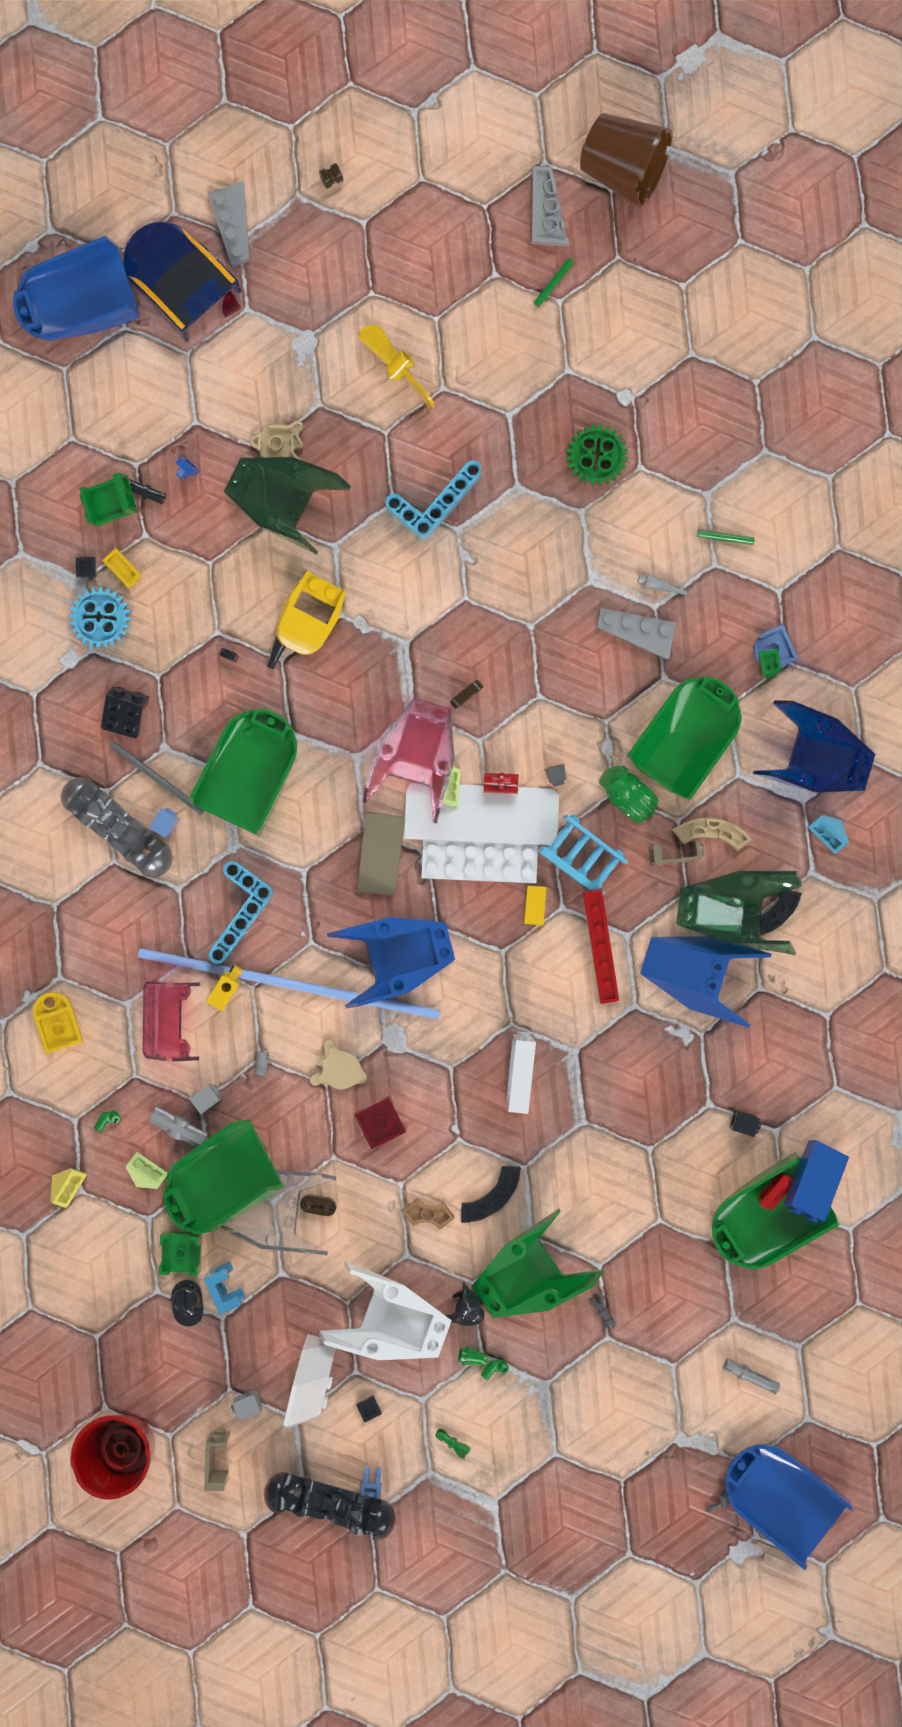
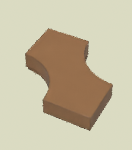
[401,1198,455,1229]

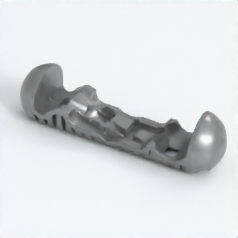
[60,777,173,878]

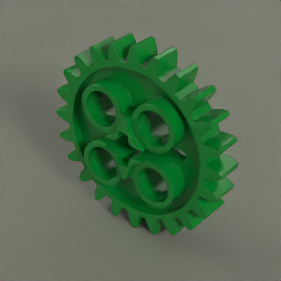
[566,424,628,487]

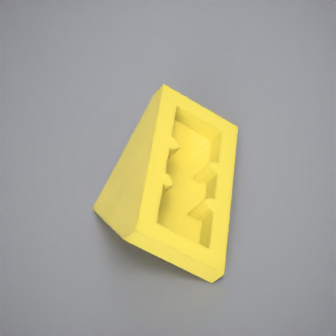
[51,1168,87,1208]

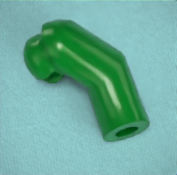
[94,1110,121,1132]
[481,1359,509,1380]

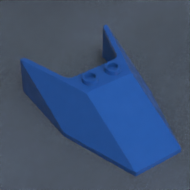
[327,917,455,1009]
[640,936,772,1028]

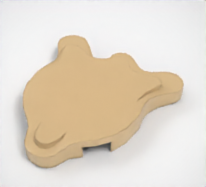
[250,420,304,469]
[310,1039,367,1089]

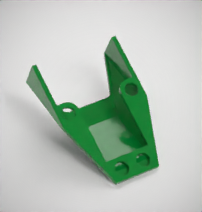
[472,1208,602,1318]

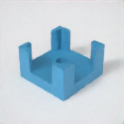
[204,1261,246,1315]

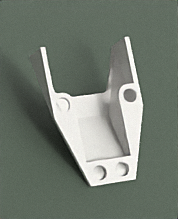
[319,1261,451,1360]
[283,1334,336,1428]

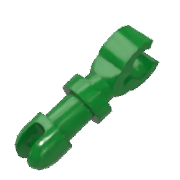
[435,1429,470,1459]

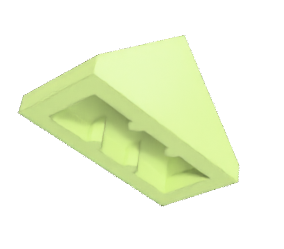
[431,765,461,807]
[126,1152,168,1189]

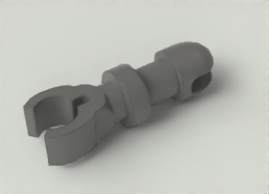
[589,1293,616,1329]

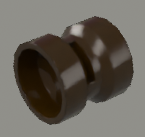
[319,163,344,189]

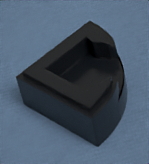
[219,648,239,662]

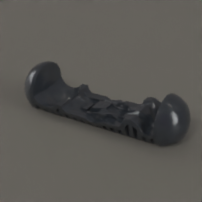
[264,1472,396,1541]

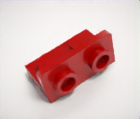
[756,1171,793,1211]

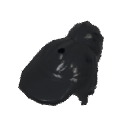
[445,1282,485,1326]

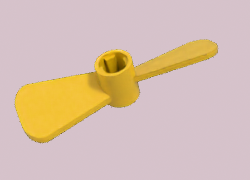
[358,324,435,410]

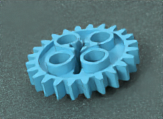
[68,587,132,650]

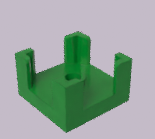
[159,1232,202,1276]

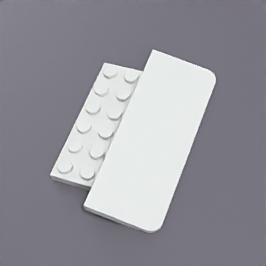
[404,783,559,883]

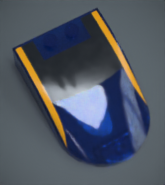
[124,222,242,342]

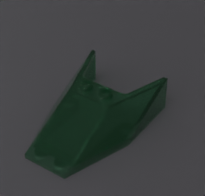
[224,457,351,555]
[676,871,802,955]

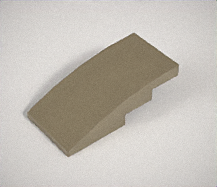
[357,812,405,896]

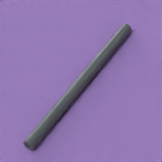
[109,741,204,815]

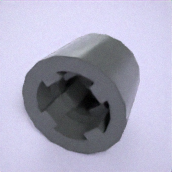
[544,764,566,786]

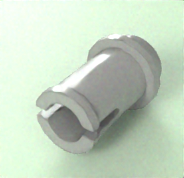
[253,1051,269,1076]

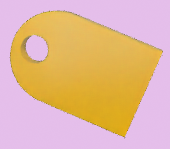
[33,992,84,1054]

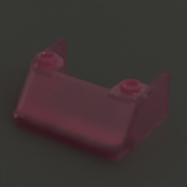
[142,981,200,1062]

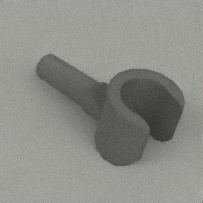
[706,1492,730,1512]

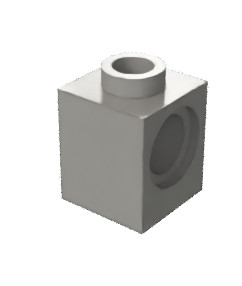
[190,1083,222,1114]
[231,1389,263,1421]

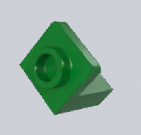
[758,649,782,679]

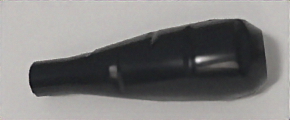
[267,636,286,670]

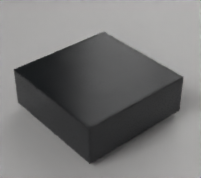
[76,557,97,578]
[356,1395,382,1423]

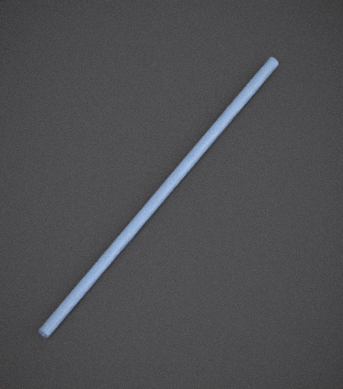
[138,948,440,1019]

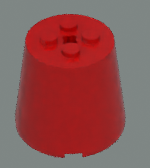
[70,1415,155,1500]

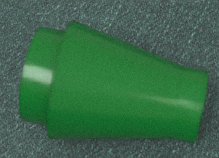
[458,1346,488,1366]

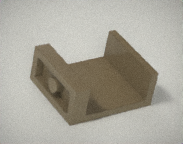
[649,840,704,866]
[204,1429,230,1491]

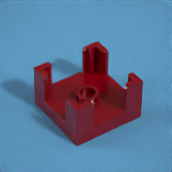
[354,1095,407,1149]

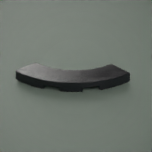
[733,889,802,937]
[461,1166,521,1223]

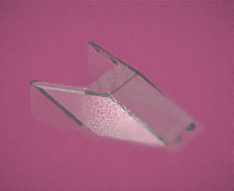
[220,1170,336,1255]

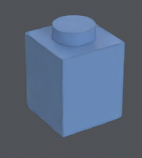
[149,808,180,839]

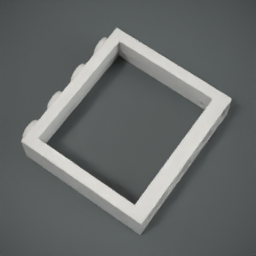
[506,1032,536,1114]

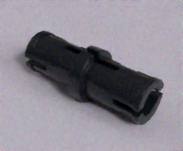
[129,479,166,505]

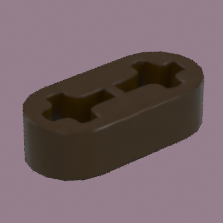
[450,679,483,710]
[300,1194,337,1216]

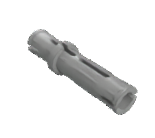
[723,1358,780,1395]

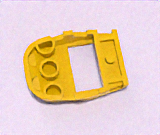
[275,570,346,655]

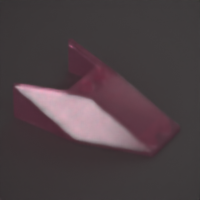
[362,698,455,824]

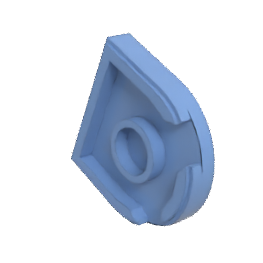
[753,624,798,667]

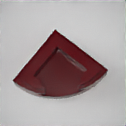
[222,291,241,318]

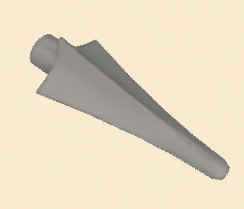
[637,574,688,595]

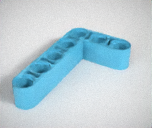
[385,460,482,539]
[209,861,274,964]

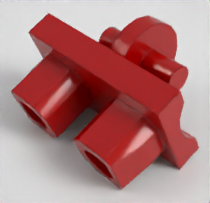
[483,772,519,794]

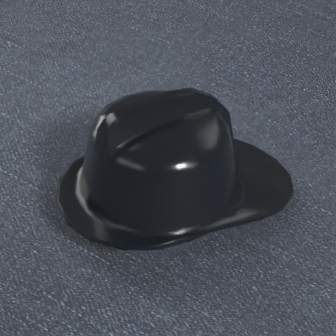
[171,1280,203,1327]

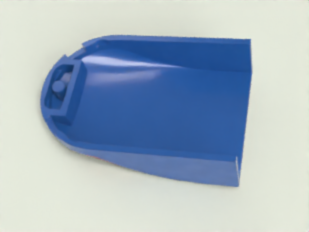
[13,236,140,341]
[726,1444,853,1570]

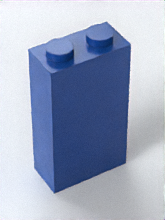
[783,1140,849,1223]

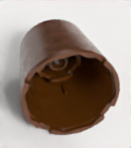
[580,113,673,207]

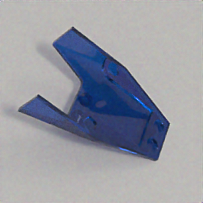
[753,700,876,793]

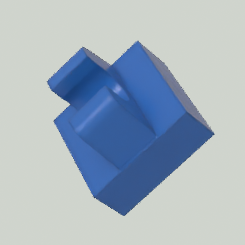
[176,457,200,479]

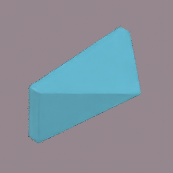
[808,815,849,854]

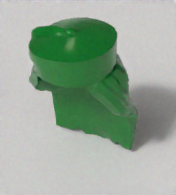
[599,765,659,824]

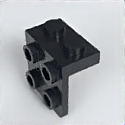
[101,686,149,738]

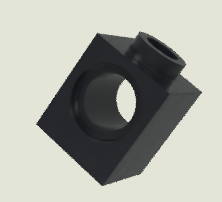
[729,1110,761,1137]

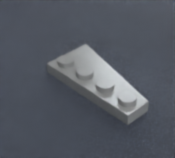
[531,166,569,247]
[208,181,250,267]
[597,608,676,661]

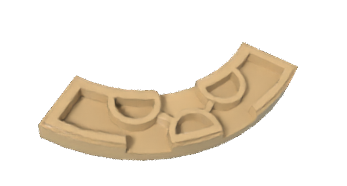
[671,818,753,852]

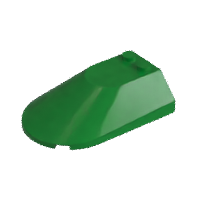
[626,677,742,800]

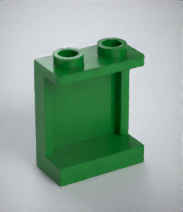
[79,473,138,527]

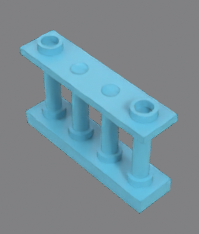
[537,814,628,895]

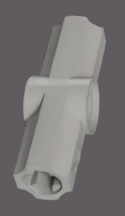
[149,1106,208,1147]

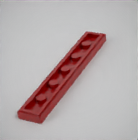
[582,888,620,1004]

